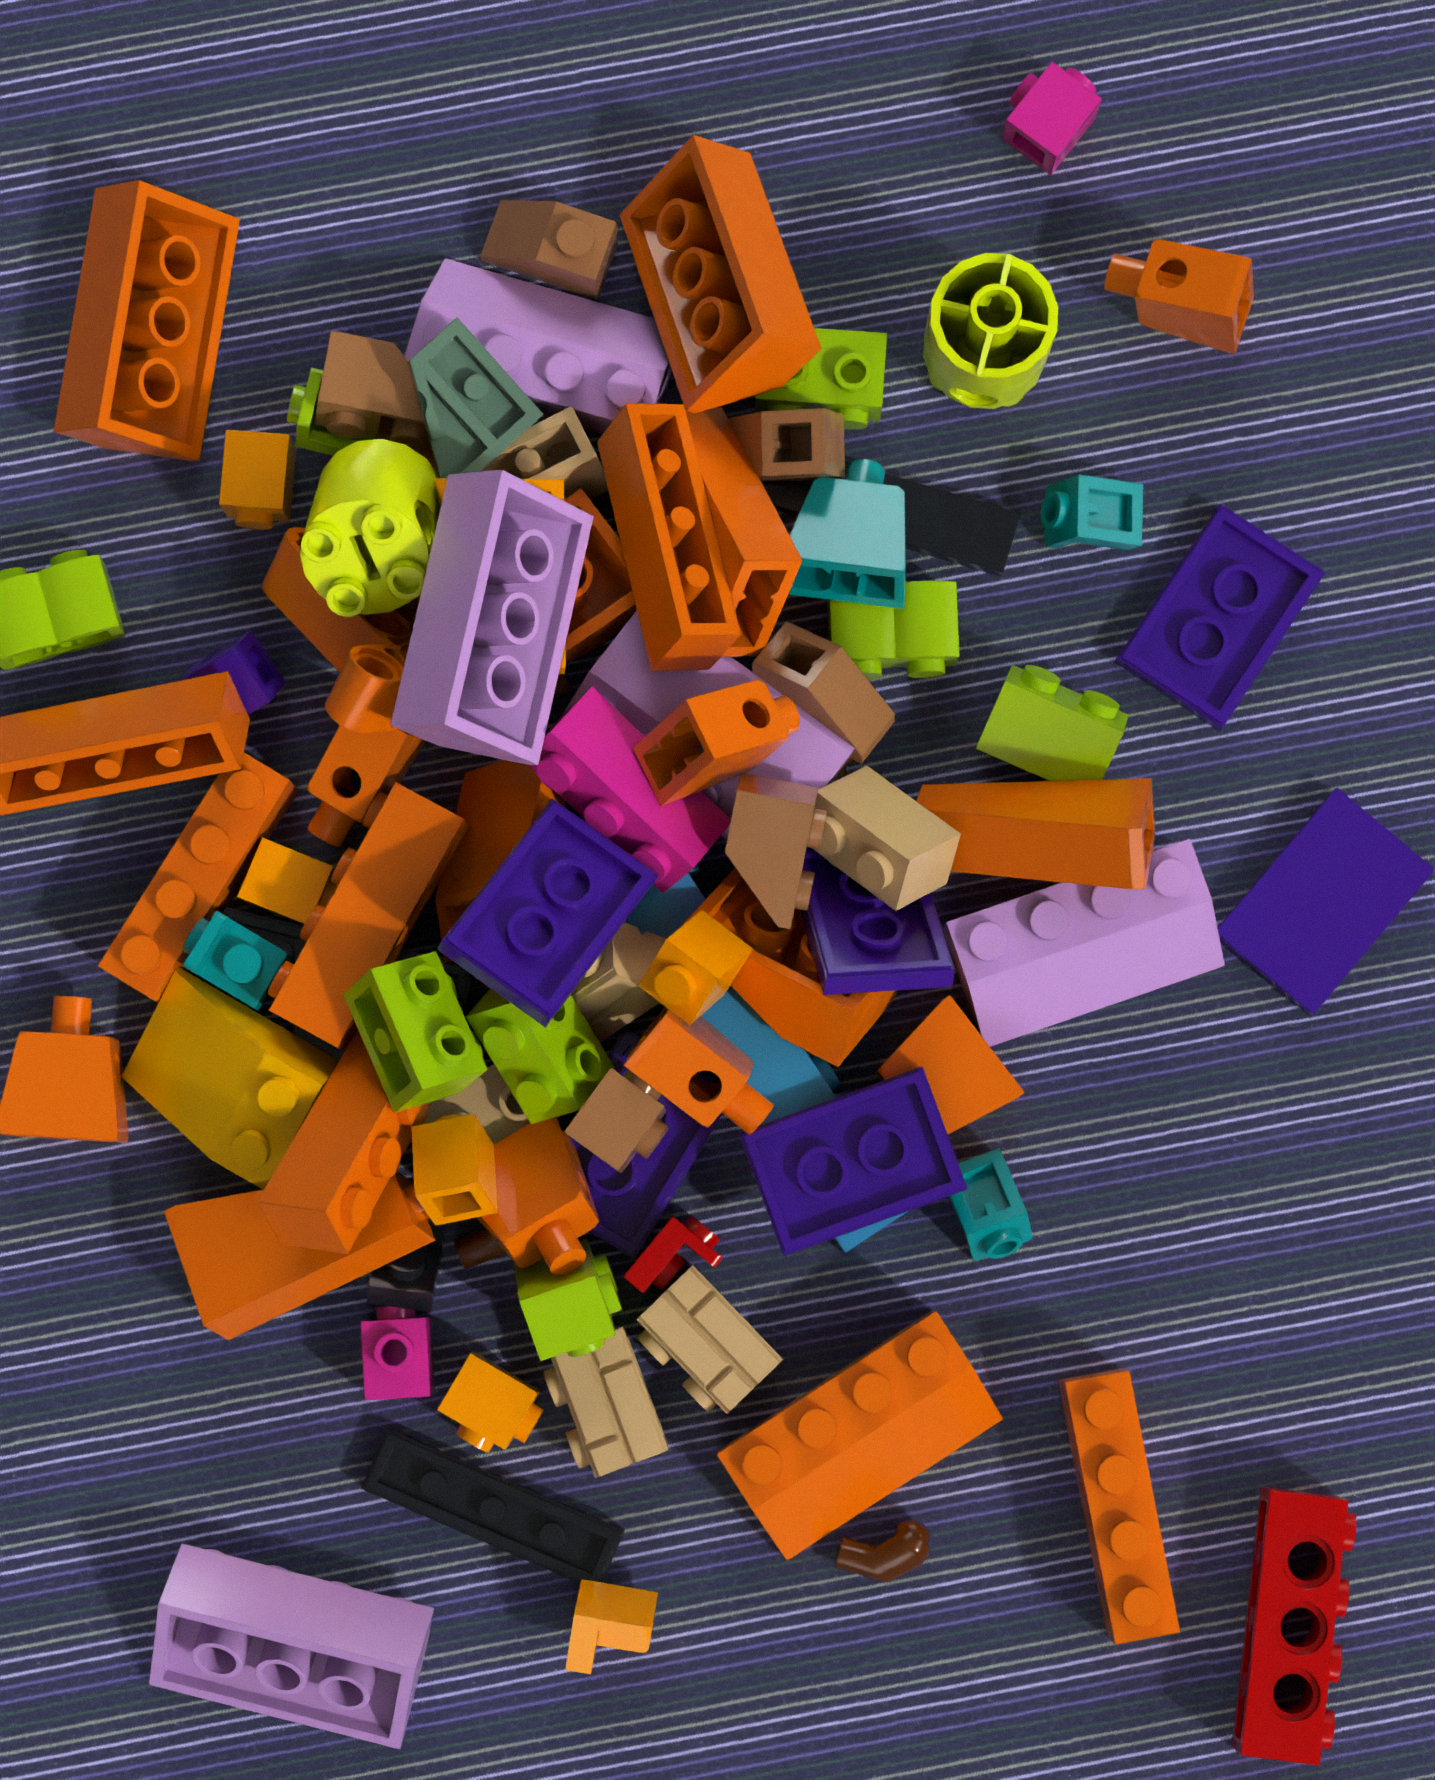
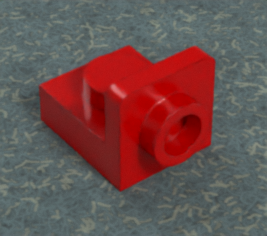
[623,1215,722,1293]

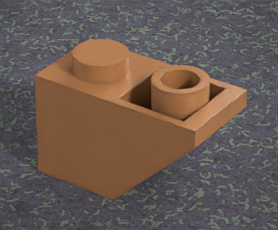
[315,330,431,451]
[727,408,845,482]
[752,621,895,764]
[725,773,827,929]

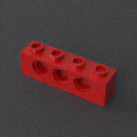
[1232,1486,1356,1766]

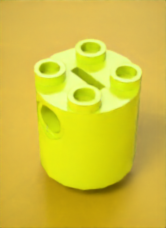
[923,253,1058,409]
[300,439,441,617]

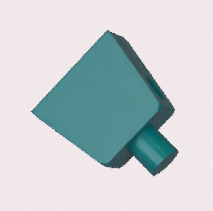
[789,459,906,609]

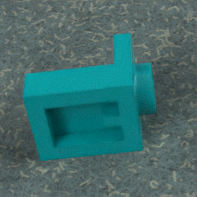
[1041,474,1143,550]
[183,911,292,1010]
[949,1148,1033,1261]

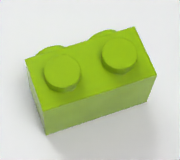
[755,328,887,430]
[976,665,1129,781]
[343,951,488,1113]
[466,988,615,1124]
[514,1238,622,1361]

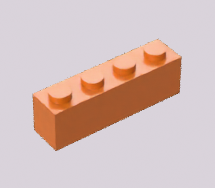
[597,403,741,671]
[0,671,250,816]
[98,752,299,1003]
[268,782,469,1051]
[257,1029,432,1254]
[1058,1368,1180,1645]

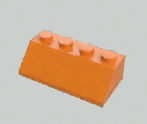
[620,135,822,414]
[53,180,240,461]
[717,1310,1003,1561]

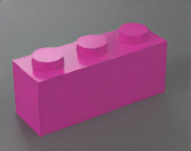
[528,686,731,894]

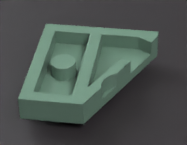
[407,317,544,478]

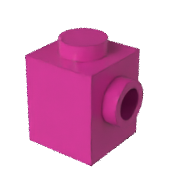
[1002,62,1102,176]
[361,1306,435,1400]

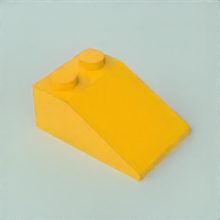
[121,967,339,1190]

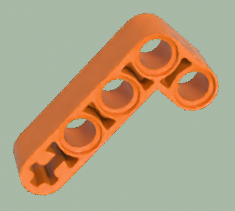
[262,527,413,733]

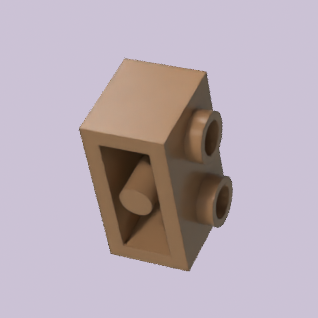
[564,1068,669,1174]

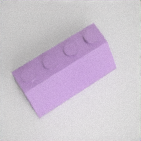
[404,258,672,434]
[390,470,594,765]
[562,610,855,840]
[942,839,1225,1047]
[149,1543,434,1749]

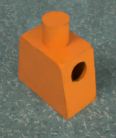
[1104,239,1254,355]
[633,680,800,806]
[307,725,426,847]
[875,995,1025,1134]
[0,996,129,1143]
[624,1007,774,1135]
[476,1117,599,1275]

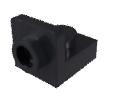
[367,1218,445,1312]

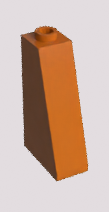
[686,407,803,657]
[916,778,1155,889]
[164,1171,436,1340]

